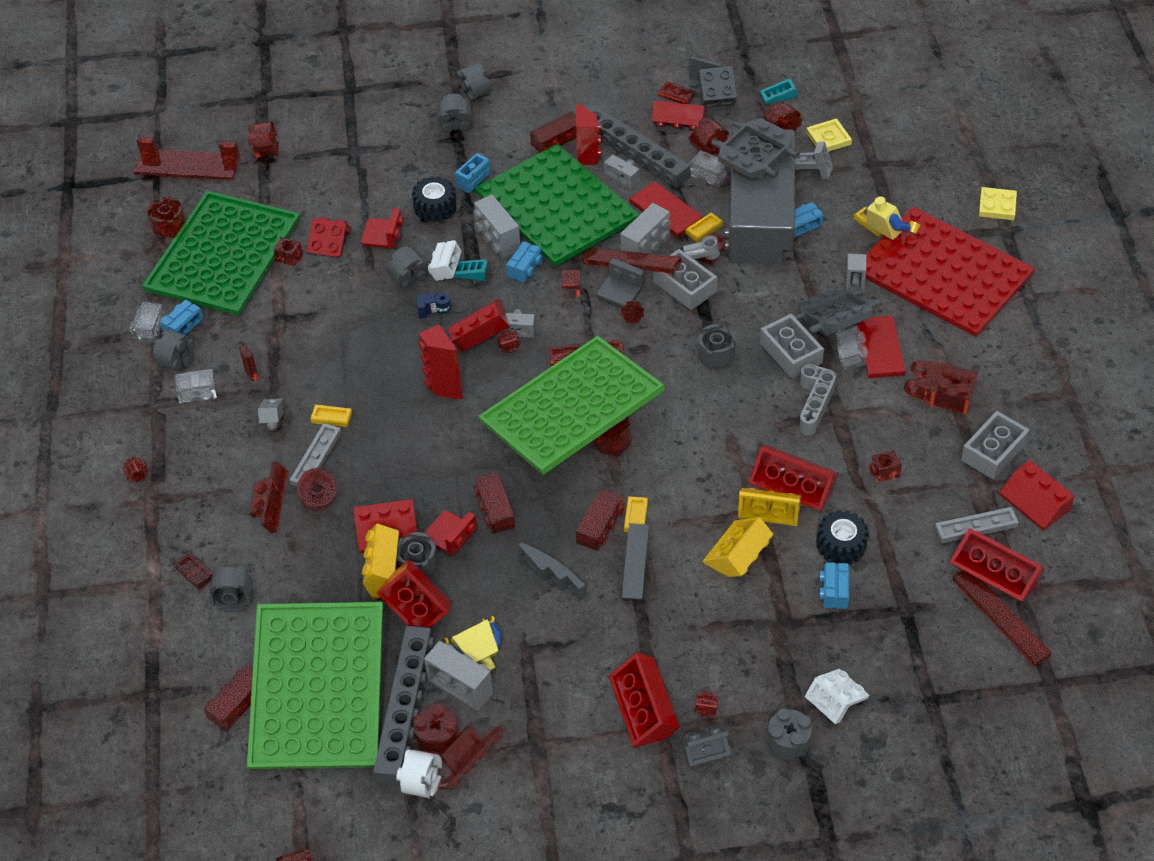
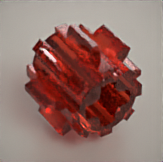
[621,301,644,323]
[497,330,520,353]
[123,456,148,482]
[695,690,719,718]

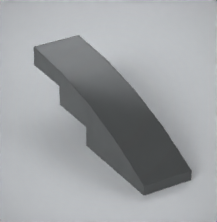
[622,523,649,601]
[518,542,586,601]

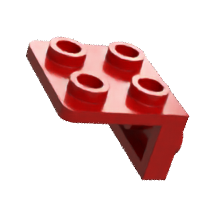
[361,208,404,248]
[307,217,351,257]
[425,511,477,556]

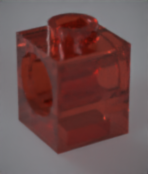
[273,237,303,266]
[869,450,902,482]

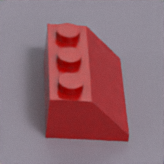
[652,101,707,130]
[576,104,601,165]
[448,299,509,353]
[999,460,1075,531]
[354,499,417,553]
[376,559,451,628]

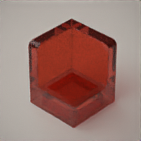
[562,270,580,297]

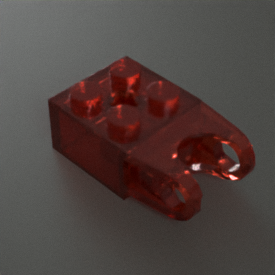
[904,360,978,414]

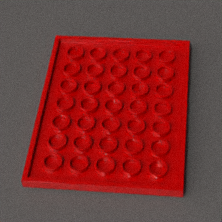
[865,207,1035,337]

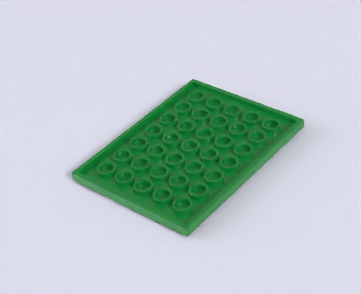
[474,144,640,267]
[142,191,301,316]

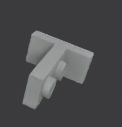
[795,141,833,179]

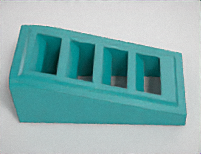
[760,78,798,104]
[453,259,489,281]

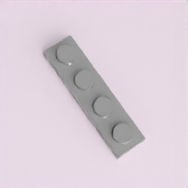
[290,423,342,490]
[935,507,1019,544]

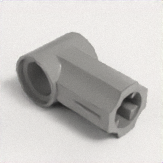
[683,236,720,260]

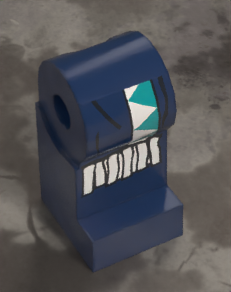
[416,292,451,319]

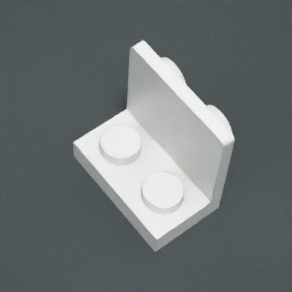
[805,669,869,724]

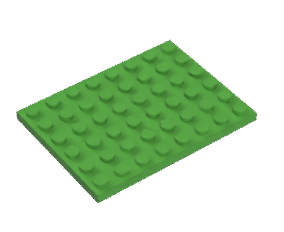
[478,336,665,475]
[247,602,383,770]

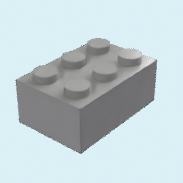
[473,195,520,259]
[620,203,671,267]
[653,249,717,310]
[760,314,824,379]
[961,411,1030,480]
[424,641,493,711]

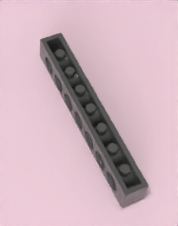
[585,103,691,188]
[373,626,435,786]

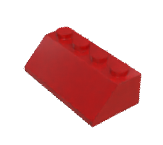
[418,325,463,400]
[749,445,839,511]
[949,528,1044,602]
[609,653,680,747]

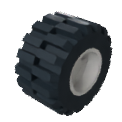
[412,176,456,222]
[816,510,869,565]

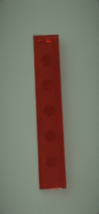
[582,248,682,273]
[953,571,1052,666]

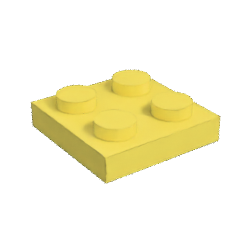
[806,118,852,152]
[979,187,1017,220]

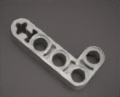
[799,364,836,436]

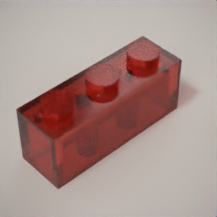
[530,111,576,153]
[473,471,515,534]
[576,488,625,551]
[204,663,253,732]

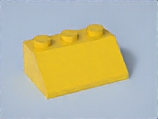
[738,488,801,526]
[702,516,773,577]
[362,524,399,600]

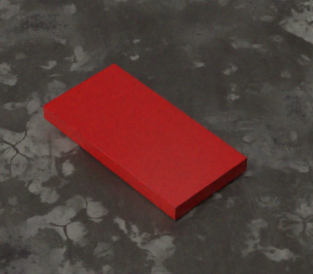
[629,181,703,238]
[856,316,906,378]

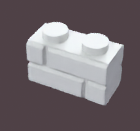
[428,240,462,281]

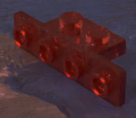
[248,461,288,534]
[438,726,505,790]

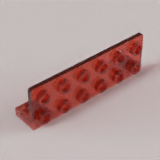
[134,136,240,180]

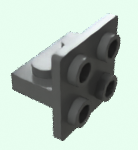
[679,725,731,766]

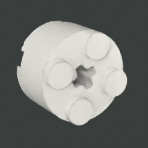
[397,749,442,798]

